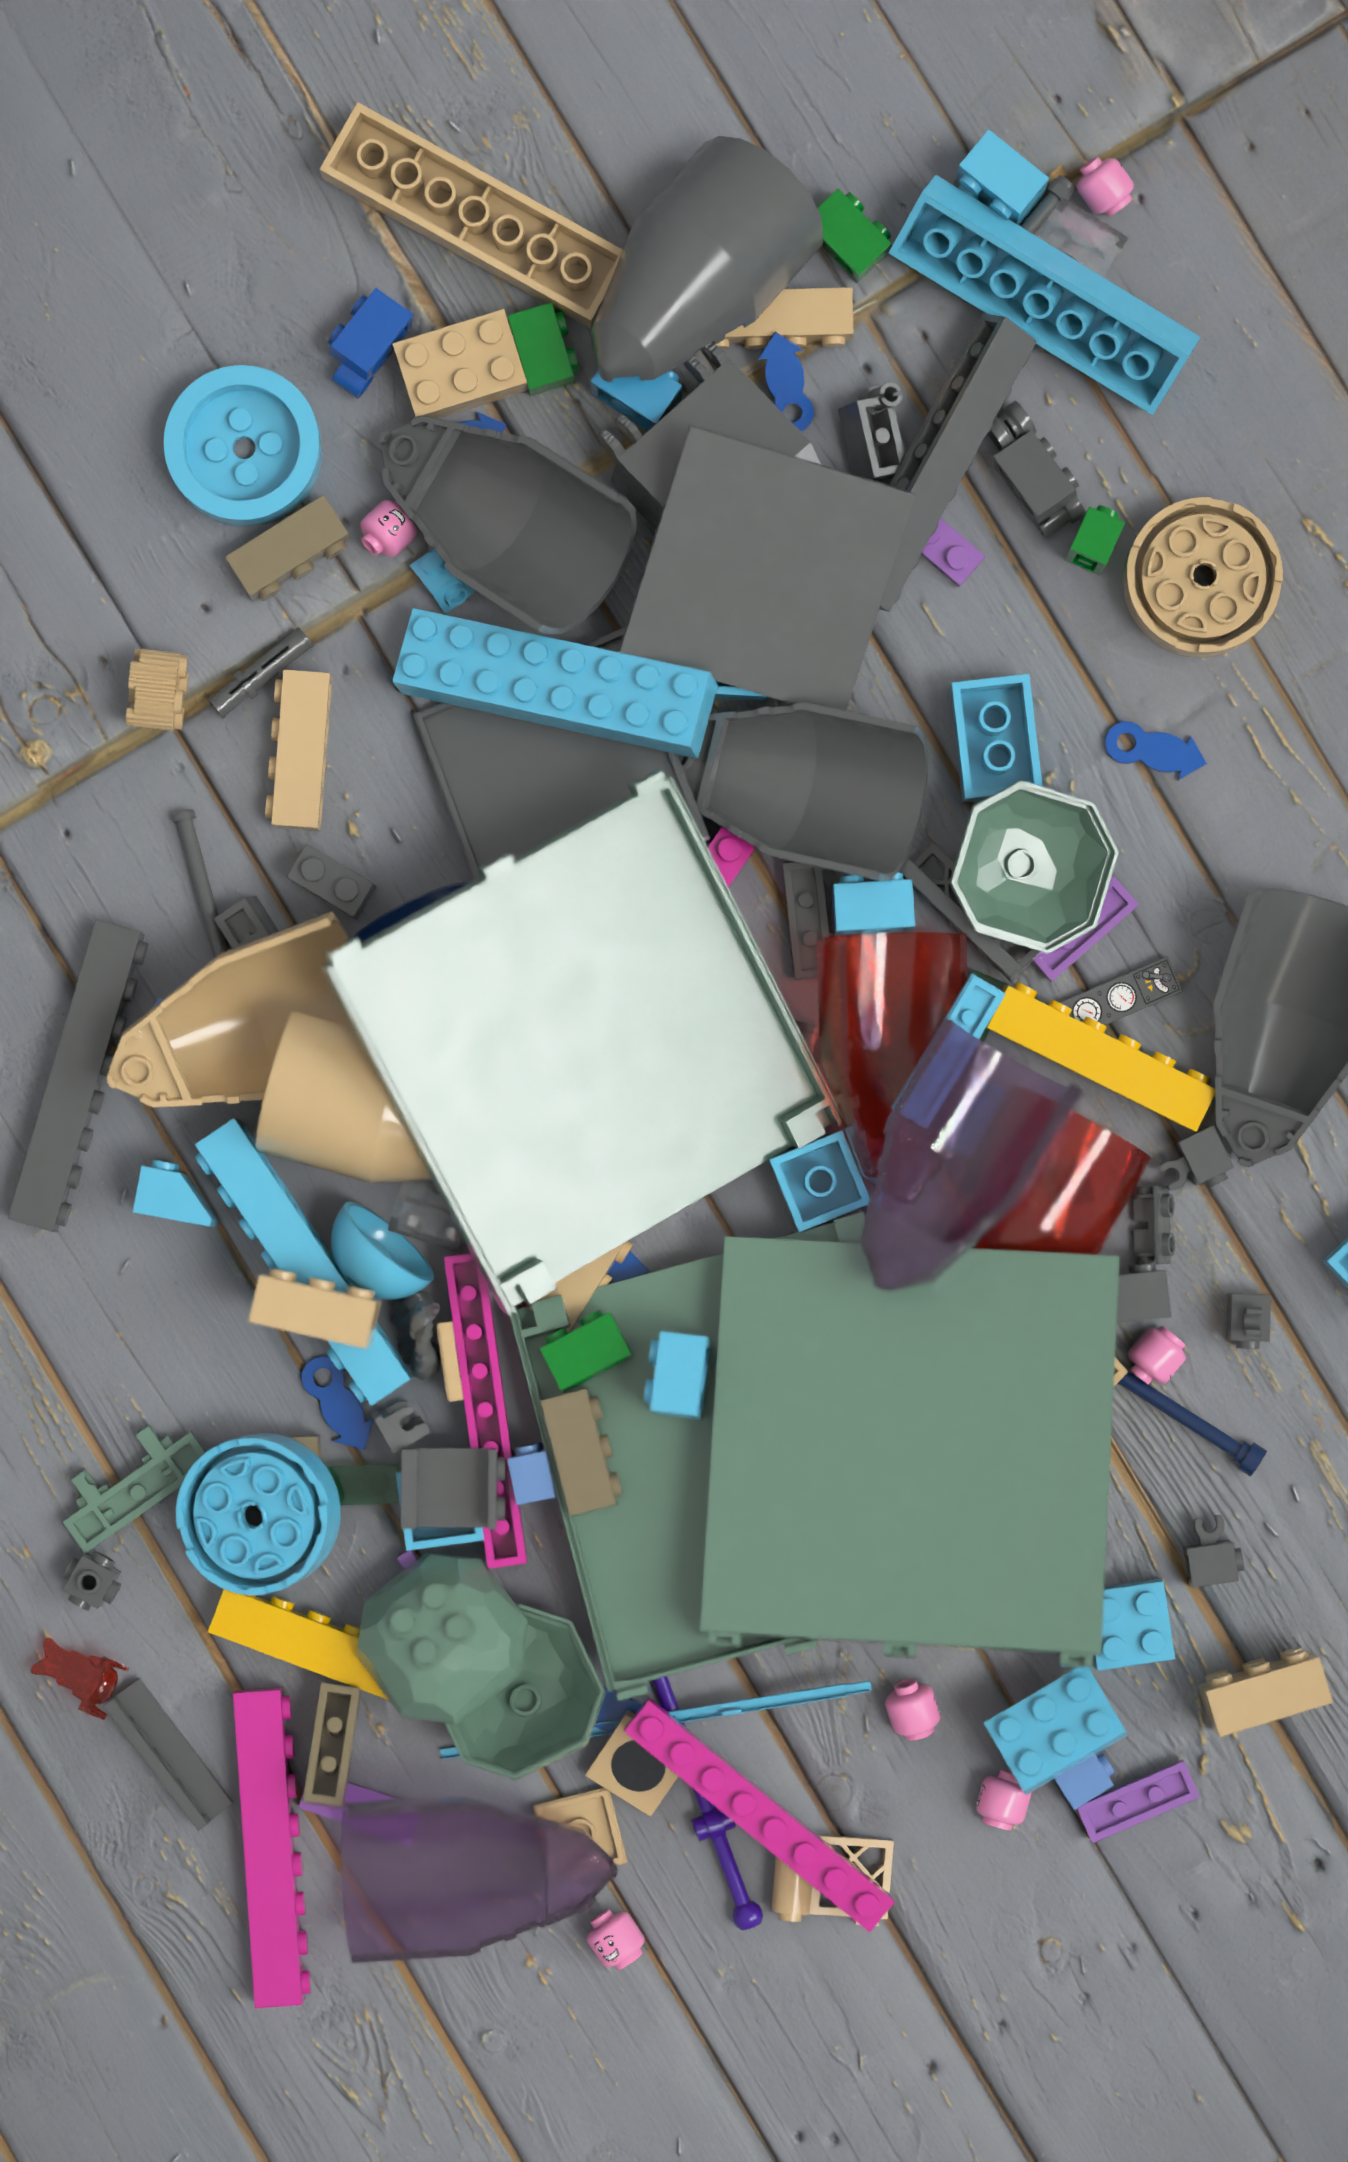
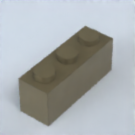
[225,495,351,601]
[541,1389,623,1517]
[303,1683,361,1810]

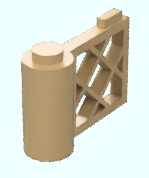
[771,1834,894,1926]

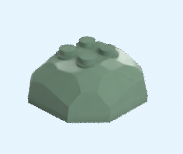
[949,780,1119,953]
[356,1552,528,1724]
[445,1604,606,1781]

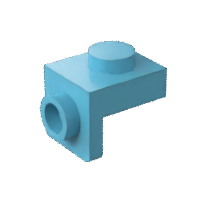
[409,548,475,613]

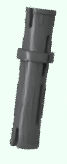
[208,627,314,719]

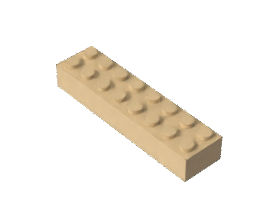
[319,102,623,329]

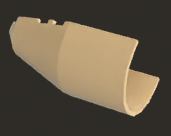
[107,912,352,1107]
[256,1011,432,1183]

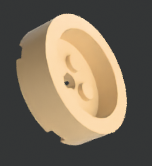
[1123,497,1283,658]

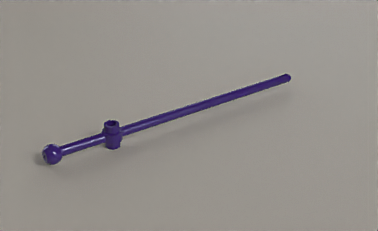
[652,1676,763,1930]

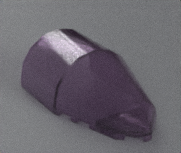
[861,1017,1085,1292]
[341,1795,618,1963]

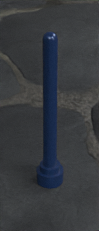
[1118,1372,1267,1477]

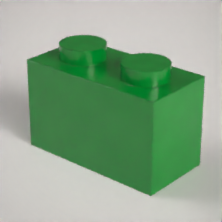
[817,188,892,283]
[507,302,579,396]
[1064,505,1125,576]
[540,1310,634,1393]

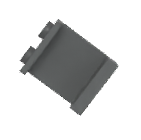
[401,1448,505,1529]

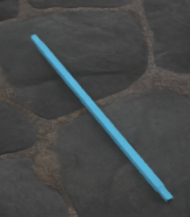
[439,1681,872,1760]

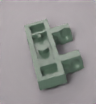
[63,1424,206,1554]

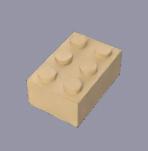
[393,309,529,419]
[249,1268,382,1349]
[1198,1647,1333,1737]

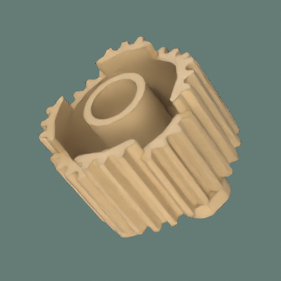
[126,649,189,731]

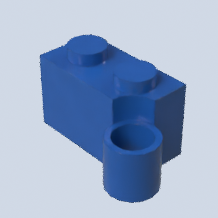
[328,288,414,399]

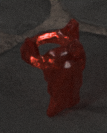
[30,1637,129,1720]

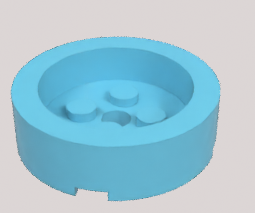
[164,365,322,527]
[176,1433,341,1595]

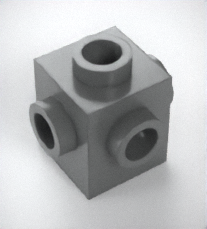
[62,1551,122,1611]

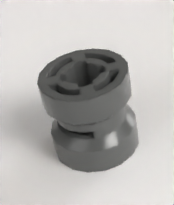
[988,401,1037,451]

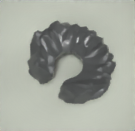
[390,1291,441,1380]

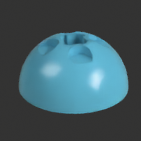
[331,1202,434,1300]

